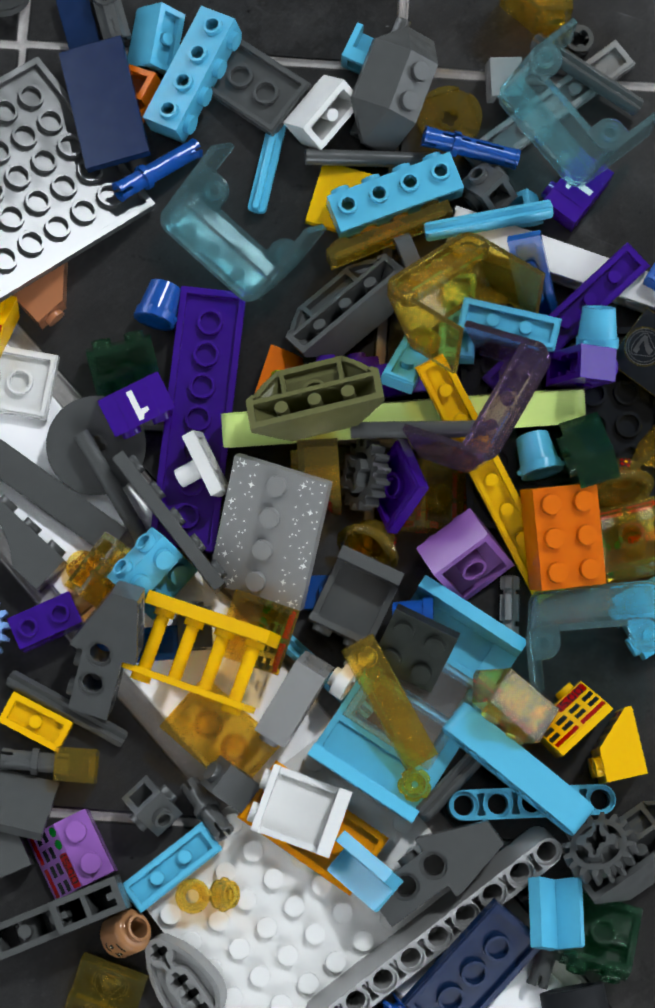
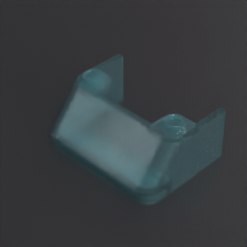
[498,17,655,187]
[160,142,327,302]
[526,580,655,695]

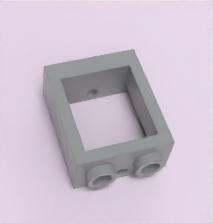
[254,650,335,748]

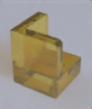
[53,747,100,784]

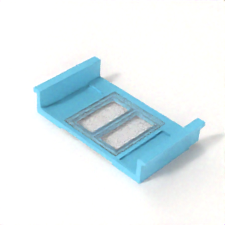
[307,575,528,824]

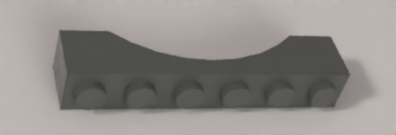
[0,494,68,593]

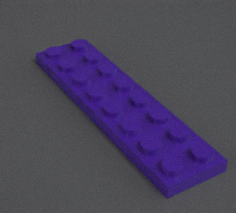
[151,286,247,553]

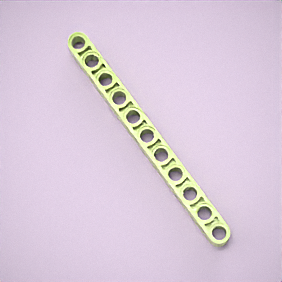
[221,388,586,448]

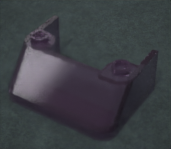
[402,320,551,472]

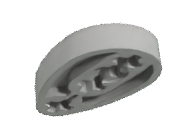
[145,933,227,1008]

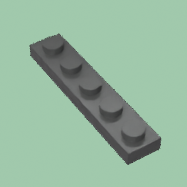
[112,450,227,594]

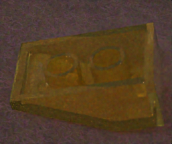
[159,681,280,778]

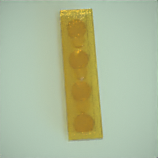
[326,199,453,270]
[341,634,438,771]

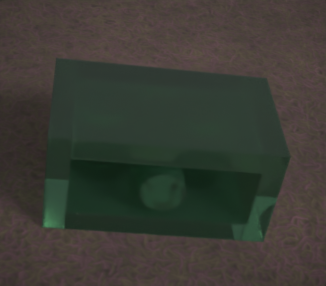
[556,412,620,489]

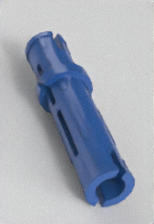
[421,125,521,170]
[112,138,203,202]

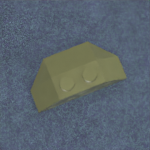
[246,355,385,441]

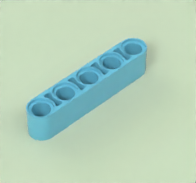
[441,702,595,836]
[447,784,616,821]

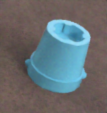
[576,305,619,349]
[516,430,565,481]

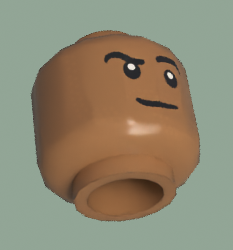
[100,909,151,958]

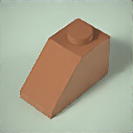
[12,262,68,330]

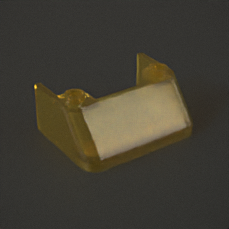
[387,232,546,374]

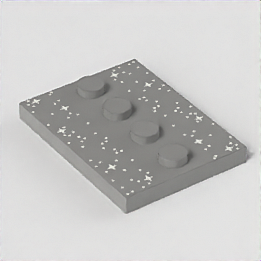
[212,453,333,611]

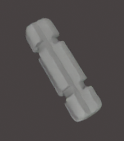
[499,575,520,634]

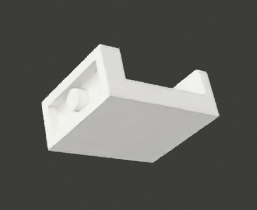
[247,764,353,858]

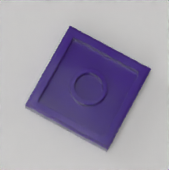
[377,438,429,534]

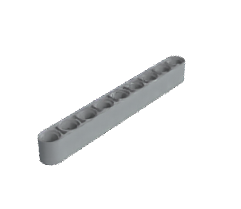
[306,826,562,1008]

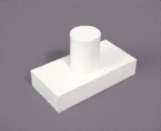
[174,430,228,497]

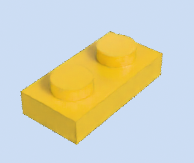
[0,691,74,753]

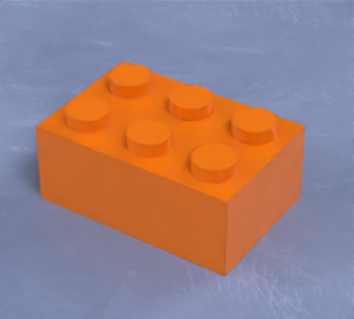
[520,482,607,591]

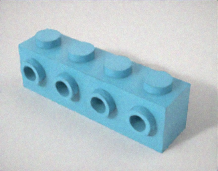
[143,6,242,144]
[326,151,464,241]

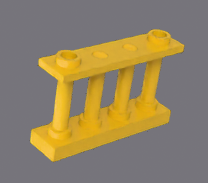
[121,590,281,717]

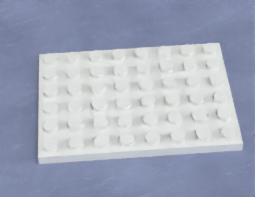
[146,735,451,1008]

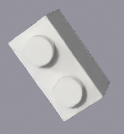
[283,75,354,150]

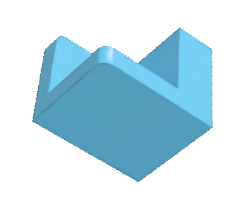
[341,22,374,74]

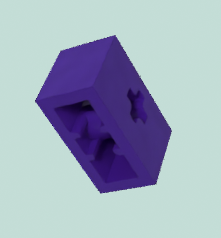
[546,343,618,390]
[7,591,85,653]

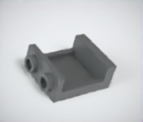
[308,545,405,652]

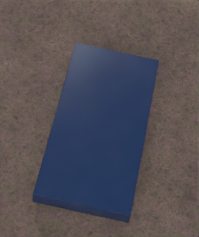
[59,35,151,173]
[401,898,541,1008]

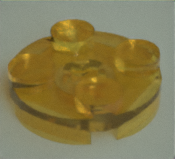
[417,86,482,152]

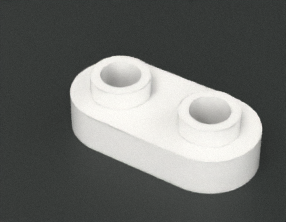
[327,647,374,701]

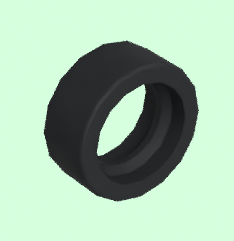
[539,981,609,1008]

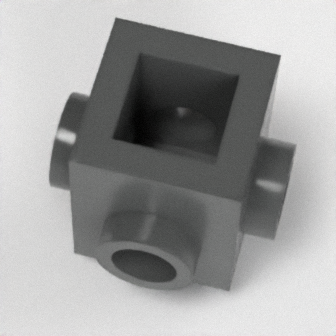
[462,162,518,212]
[121,775,183,837]

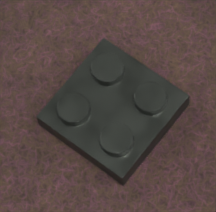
[370,603,460,693]

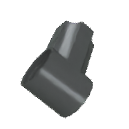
[92,0,132,43]

